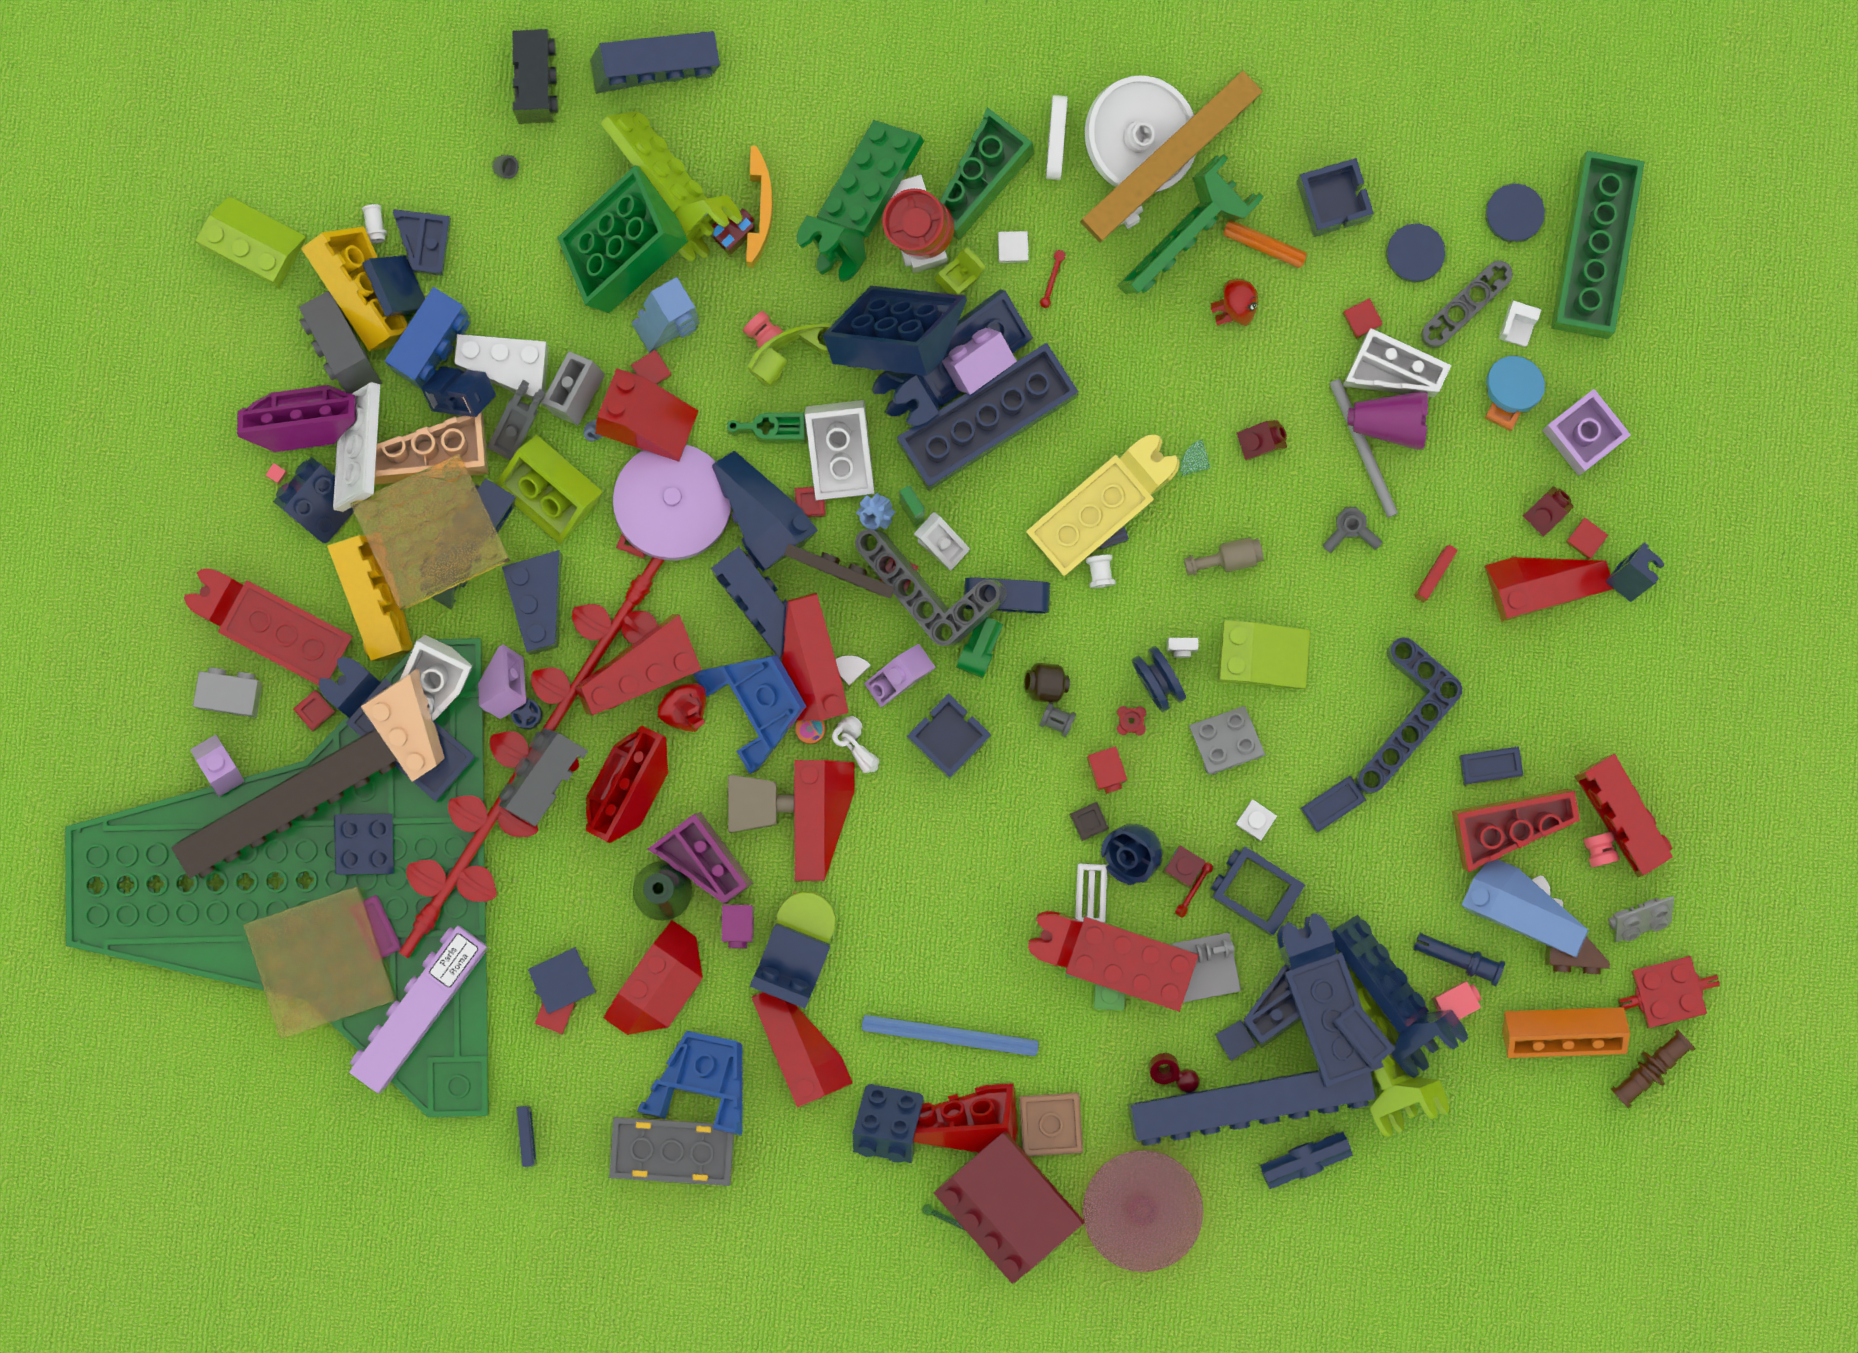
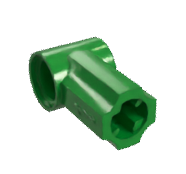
[956,617,1003,679]

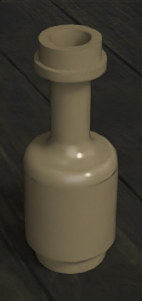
[1184,537,1264,576]

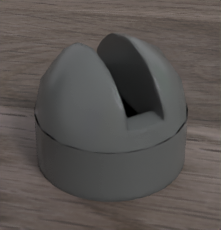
[492,155,519,179]

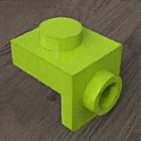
[934,247,986,295]

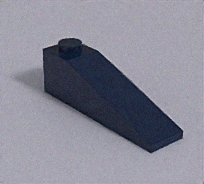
[712,451,818,572]

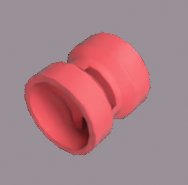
[743,311,784,348]
[1583,832,1620,868]

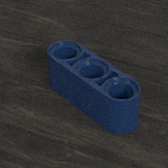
[964,577,1051,614]

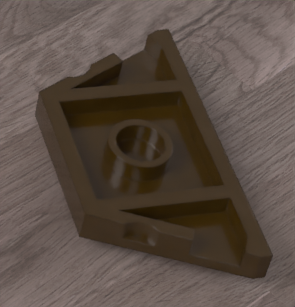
[784,544,895,599]

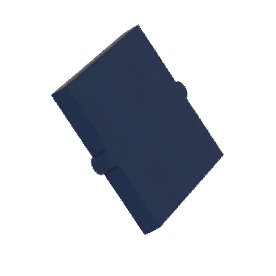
[528,947,596,1014]

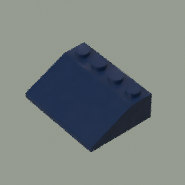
[823,285,967,376]

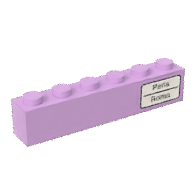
[349,925,489,1094]

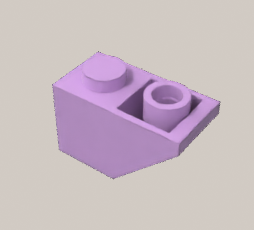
[864,644,936,707]

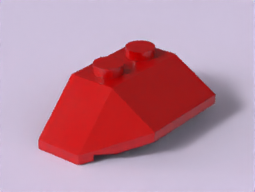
[586,726,668,843]
[603,920,703,1035]

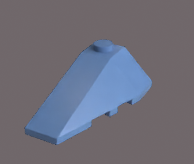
[1461,859,1589,958]

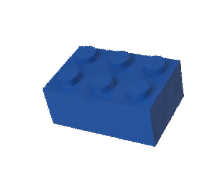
[385,287,470,389]

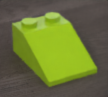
[1217,620,1310,689]

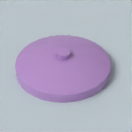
[613,445,731,560]

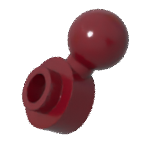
[1149,1053,1200,1093]

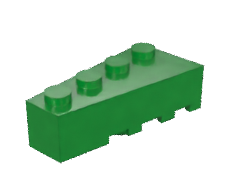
[940,107,1034,241]

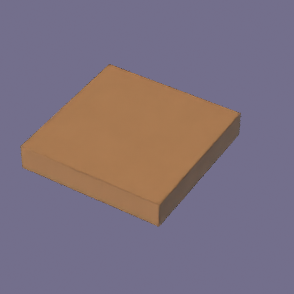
[1019,1092,1083,1156]

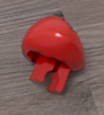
[1211,278,1259,326]
[657,683,707,732]

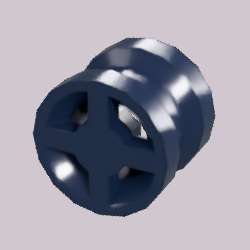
[511,699,542,730]

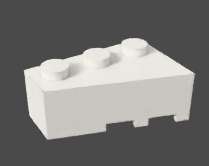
[1343,328,1451,397]
[455,334,549,405]

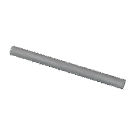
[1329,379,1398,518]

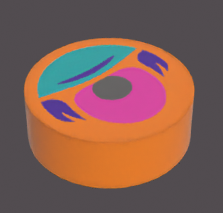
[795,720,825,744]

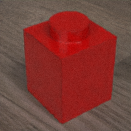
[1086,746,1127,794]

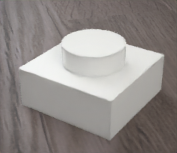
[1167,638,1198,658]
[1235,799,1277,841]

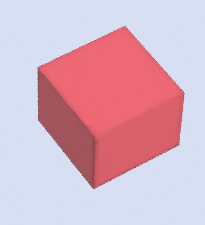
[266,463,288,485]

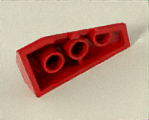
[751,992,853,1108]

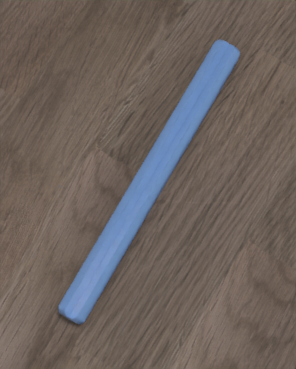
[862,1015,1039,1056]

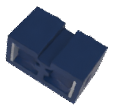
[421,366,496,417]

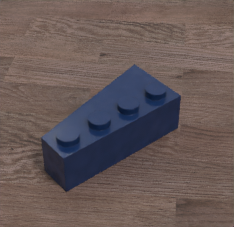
[590,31,720,93]
[711,547,787,661]

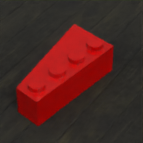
[575,614,701,715]
[1574,754,1673,877]

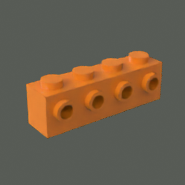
[1502,1007,1630,1058]

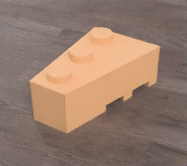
[361,668,444,781]

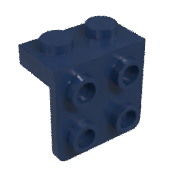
[273,457,362,543]
[853,1084,924,1163]

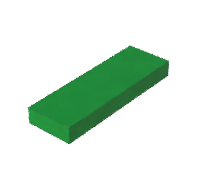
[899,485,925,527]

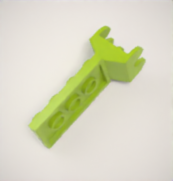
[600,111,742,261]
[1349,971,1449,1137]

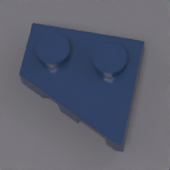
[393,209,451,276]

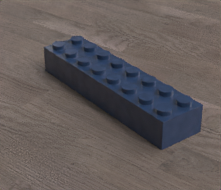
[1127,1070,1375,1146]

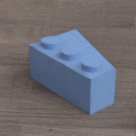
[632,277,700,353]

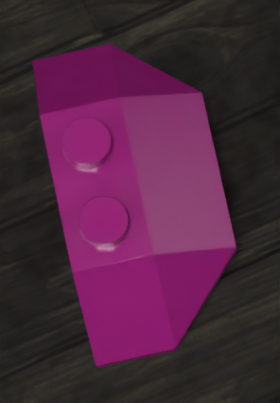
[237,385,356,452]

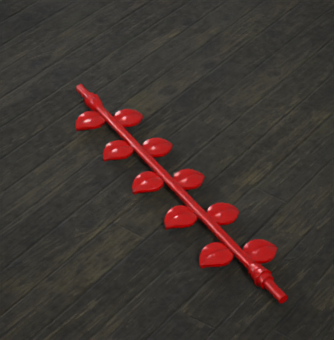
[398,557,665,958]

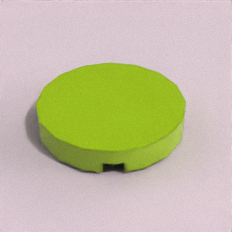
[777,891,836,942]

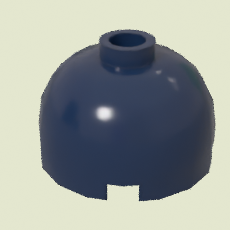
[1101,824,1163,885]

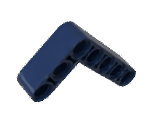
[1355,637,1463,794]

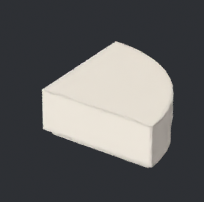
[836,656,871,686]

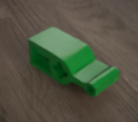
[727,413,805,443]

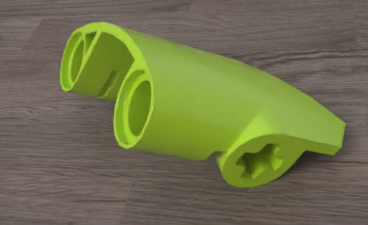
[748,324,832,386]

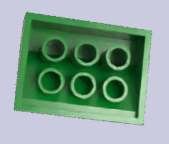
[557,165,688,313]

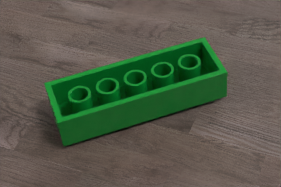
[1551,151,1645,339]

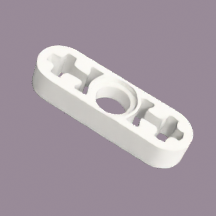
[1046,95,1067,180]

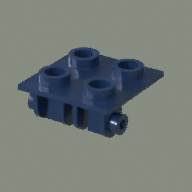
[334,814,394,875]

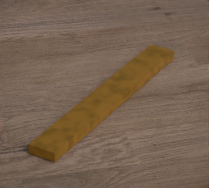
[1080,71,1263,243]

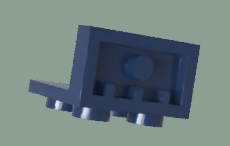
[750,923,830,1009]

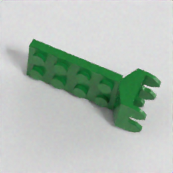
[797,120,924,282]
[1117,154,1264,294]

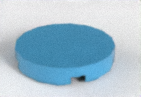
[1486,356,1545,413]

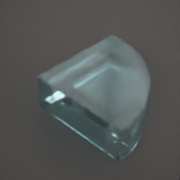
[1180,440,1210,477]

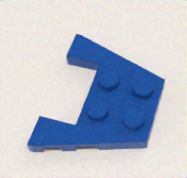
[693,655,806,774]
[637,1031,743,1136]

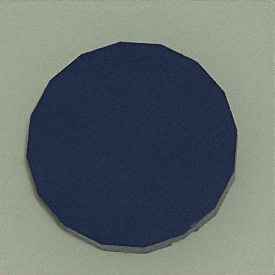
[1486,183,1545,242]
[1386,223,1445,283]

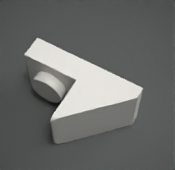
[914,512,970,571]

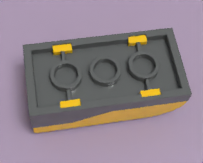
[609,1117,735,1186]

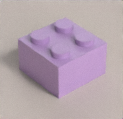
[1542,389,1631,476]

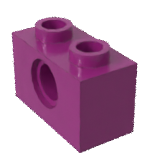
[721,905,755,948]

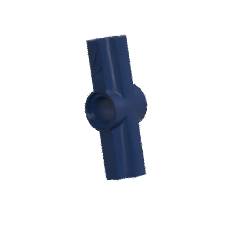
[1260,1131,1353,1189]

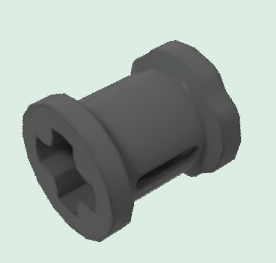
[1039,702,1076,738]

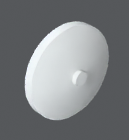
[1085,76,1195,193]

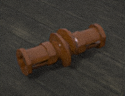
[1611,1029,1695,1109]

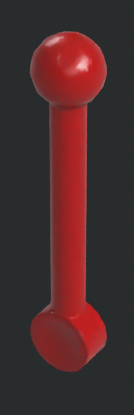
[1040,250,1066,308]
[1175,862,1213,918]

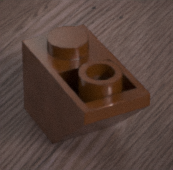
[1545,936,1610,974]

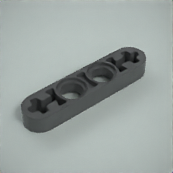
[1421,261,1513,349]

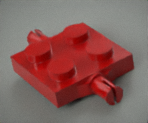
[1618,956,1720,1029]

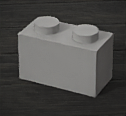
[541,351,605,425]
[193,667,263,718]

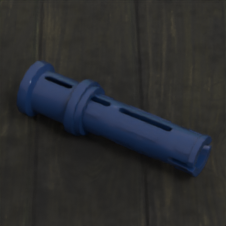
[1413,932,1505,987]

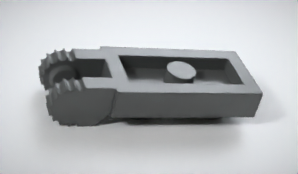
[487,380,546,460]

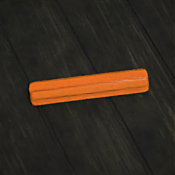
[1223,220,1307,268]

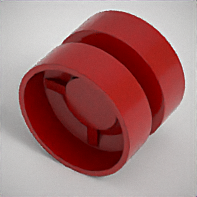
[882,188,954,259]

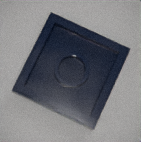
[362,255,425,317]

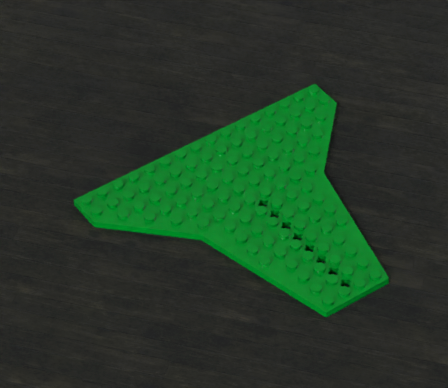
[65,638,489,1117]

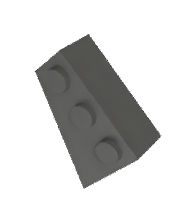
[299,291,382,394]
[498,728,588,826]

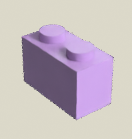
[942,328,1017,395]

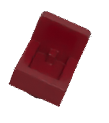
[1236,420,1287,460]
[1523,486,1574,537]

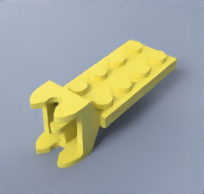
[1026,435,1180,577]

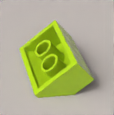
[195,196,307,289]
[496,435,603,544]

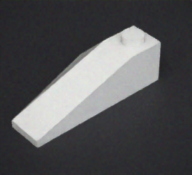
[400,635,472,723]

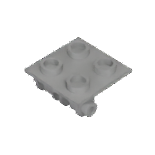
[1189,706,1265,775]
[1608,896,1674,942]
[1171,933,1241,1002]

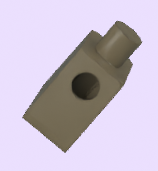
[728,775,794,833]

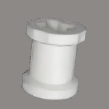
[1086,555,1116,588]

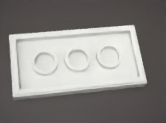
[333,382,380,512]

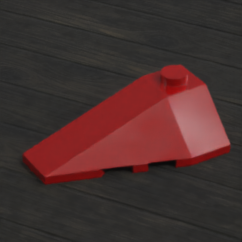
[1484,557,1614,622]
[781,593,849,721]
[794,760,855,881]
[914,1083,1018,1153]

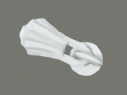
[832,716,879,773]

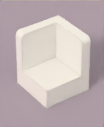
[1498,300,1541,347]

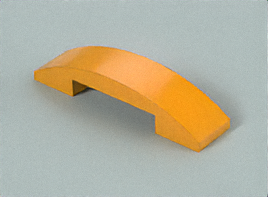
[746,146,773,268]

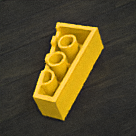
[301,226,408,351]
[327,535,413,661]

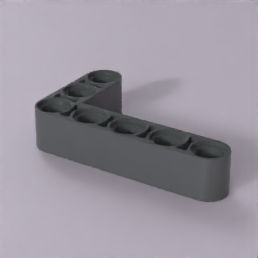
[855,529,1007,646]

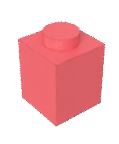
[1431,981,1482,1019]

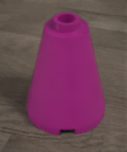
[1347,391,1428,450]

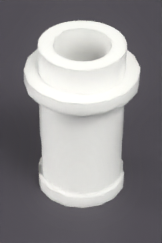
[362,204,387,244]

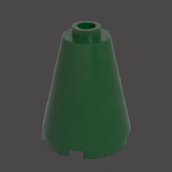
[633,861,692,921]

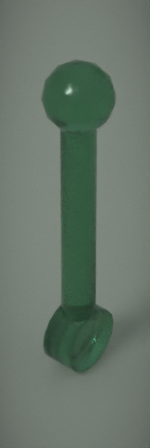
[922,1204,971,1237]

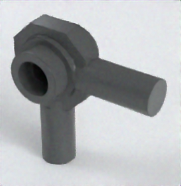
[1322,506,1382,553]

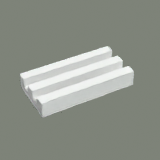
[1075,864,1107,923]

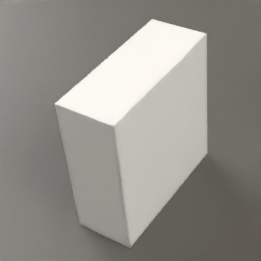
[998,231,1028,263]

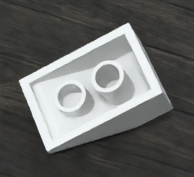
[805,400,874,500]

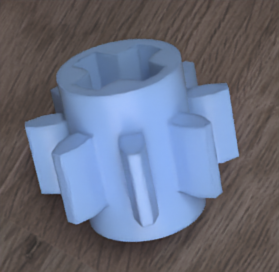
[856,493,895,530]

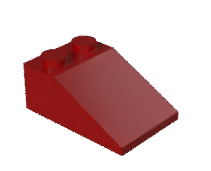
[595,368,699,462]

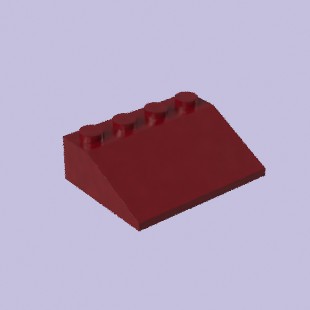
[933,1130,1085,1284]

